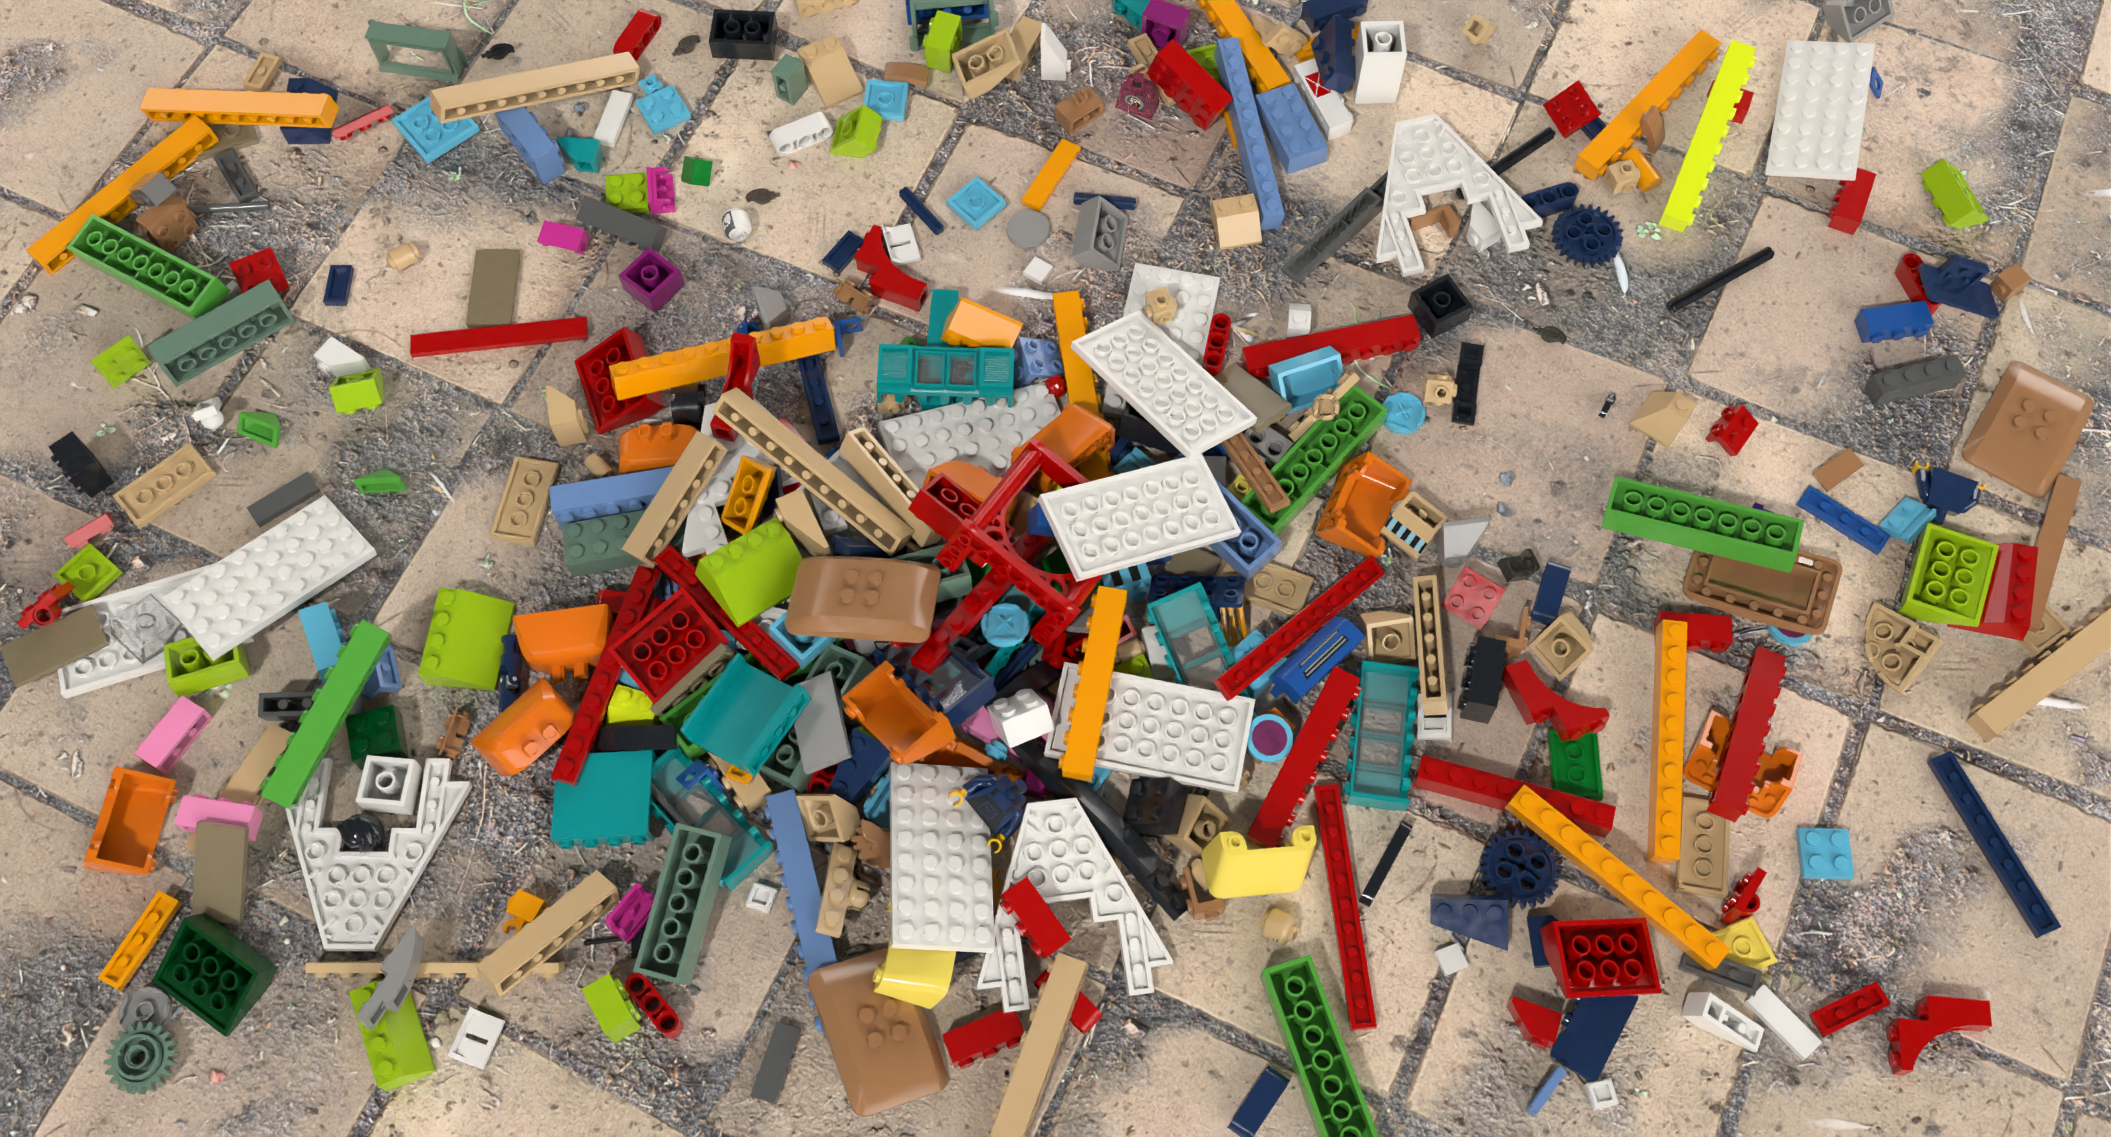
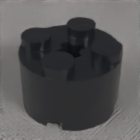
[671,382,708,428]

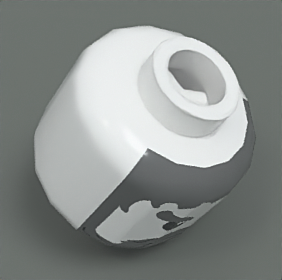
[722,208,752,241]

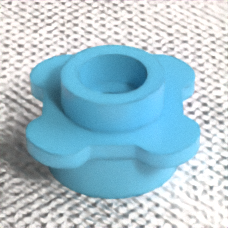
[638,74,663,95]
[985,740,1008,762]

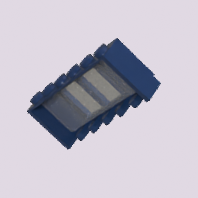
[870,642,997,728]

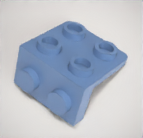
[1012,337,1064,389]

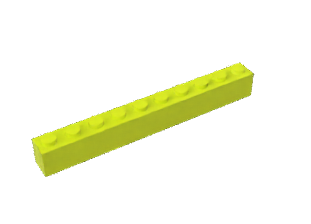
[1658,40,1757,233]

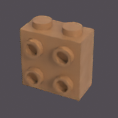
[135,194,200,253]

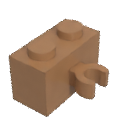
[1055,86,1103,135]

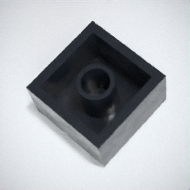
[1408,274,1473,339]
[48,431,115,498]
[1123,777,1188,836]

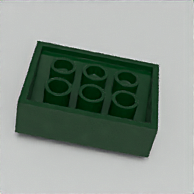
[152,913,278,1037]

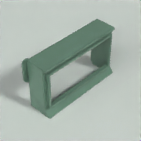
[909,0,999,52]
[364,19,468,82]

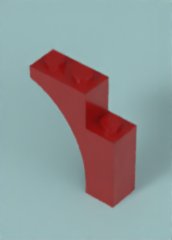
[854,224,928,312]
[710,332,761,442]
[1501,659,1610,742]
[1886,995,1992,1076]

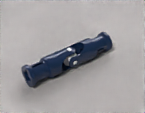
[499,634,522,713]

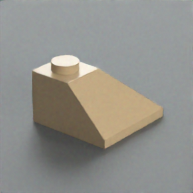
[1629,391,1697,448]
[1359,610,1416,664]
[1529,612,1594,681]
[796,794,861,842]

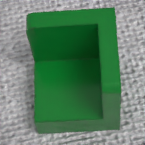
[681,156,713,187]

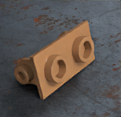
[833,278,878,315]
[435,707,472,760]

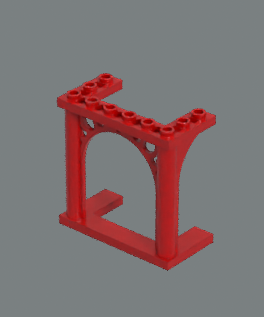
[935,436,1104,648]

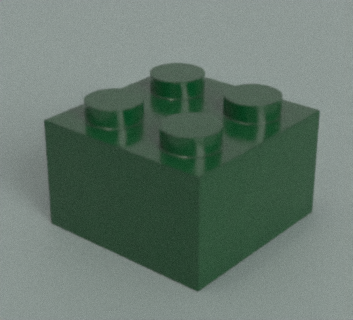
[345,705,409,770]

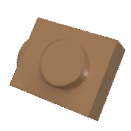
[1409,204,1461,238]
[1494,606,1531,658]
[1179,866,1225,921]

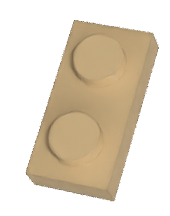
[242,52,283,92]

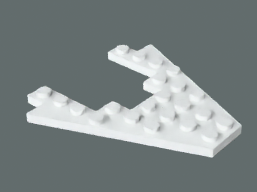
[1375,114,1543,277]
[682,398,847,558]
[285,758,472,951]
[976,798,1173,1013]

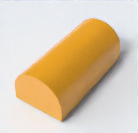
[1620,147,1663,193]

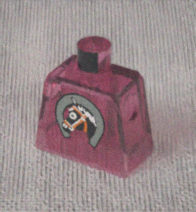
[1115,72,1160,120]

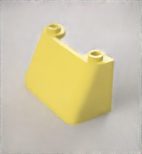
[1201,825,1316,899]
[873,899,956,1009]

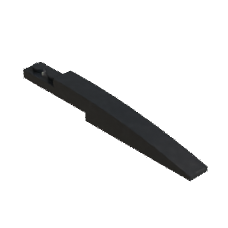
[1012,739,1188,921]

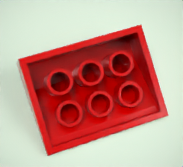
[574,327,665,434]
[1947,543,2038,641]
[607,587,730,704]
[1540,918,1662,999]

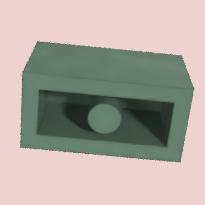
[771,54,808,106]

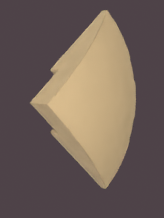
[1864,602,1942,694]

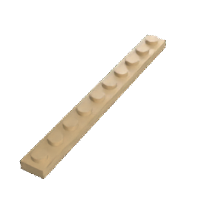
[305,961,565,978]

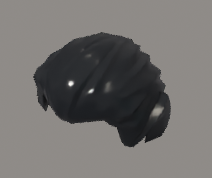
[337,814,386,853]

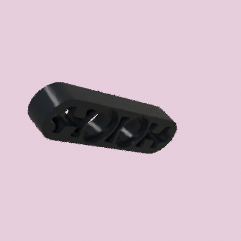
[1358,820,1413,907]

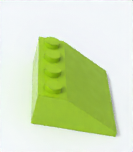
[695,517,803,627]
[1898,523,1999,627]
[418,587,515,691]

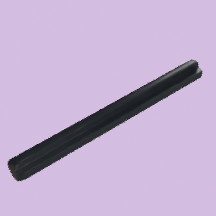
[1456,127,1555,199]
[1666,247,1775,313]

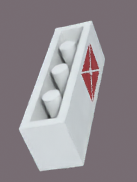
[1292,58,1354,141]

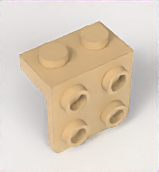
[1251,14,1308,58]

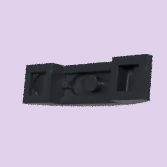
[1451,342,1484,426]
[946,627,996,661]
[984,660,1063,711]
[590,725,677,753]

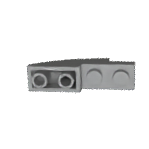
[356,926,422,1031]

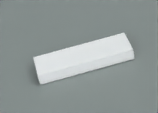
[593,90,634,148]
[1744,984,1822,1061]

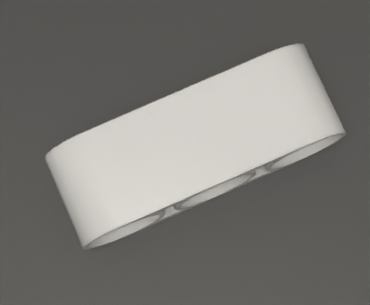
[769,112,833,156]

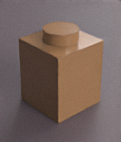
[1989,263,2032,302]

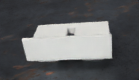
[881,223,921,266]
[1417,693,1453,743]
[447,1007,505,1070]

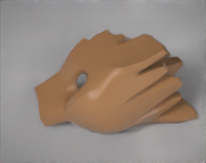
[851,819,890,869]

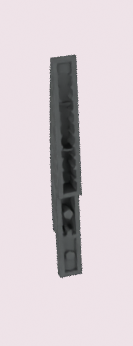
[1281,171,1388,283]

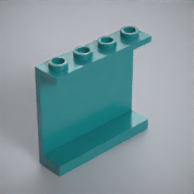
[680,653,812,777]
[550,750,659,849]

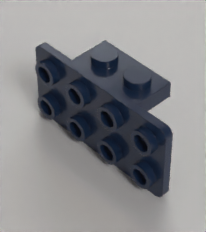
[1918,254,1999,319]
[1148,574,1245,624]
[1550,995,1638,1082]

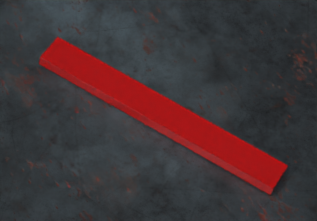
[410,317,588,358]
[653,544,799,682]

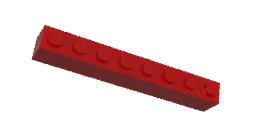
[1241,314,1421,381]
[1706,646,1787,823]
[1246,666,1362,849]
[1413,755,1616,838]

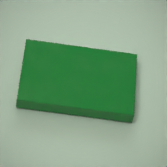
[1547,729,1603,801]

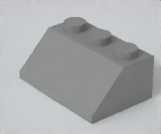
[1822,0,1895,43]
[1071,195,1129,271]

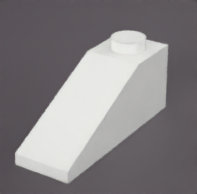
[1041,23,1071,81]
[1680,992,1764,1052]

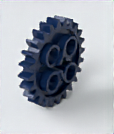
[1551,204,1623,268]
[1478,829,1561,910]

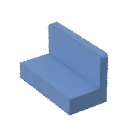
[364,646,402,700]

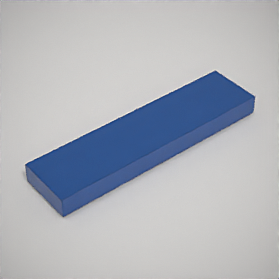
[1796,485,1891,555]

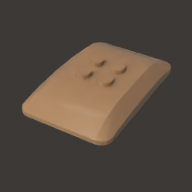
[1961,361,2094,498]
[1682,549,1842,636]
[785,556,941,643]
[808,948,948,1117]

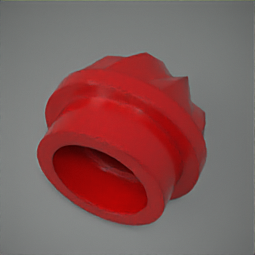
[1045,375,1066,398]

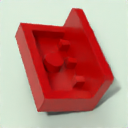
[1705,405,1759,457]

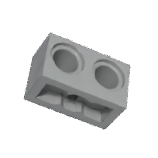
[1244,426,1294,469]

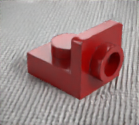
[1041,632,1073,669]

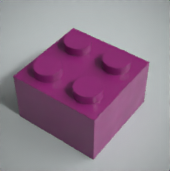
[1141,0,1190,49]
[618,247,685,313]

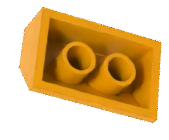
[941,297,1023,348]
[720,455,777,535]

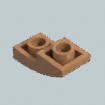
[883,62,929,88]
[1640,105,1665,154]
[1812,448,1864,492]

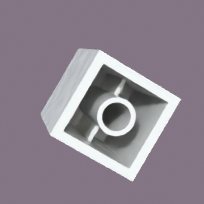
[1352,21,1407,104]

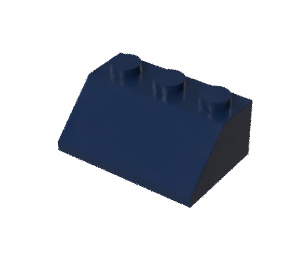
[280,78,338,145]

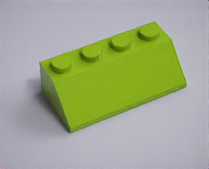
[349,981,436,1092]

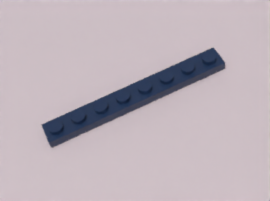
[1927,751,2061,939]

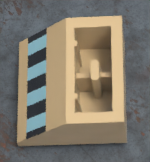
[1380,490,1449,561]

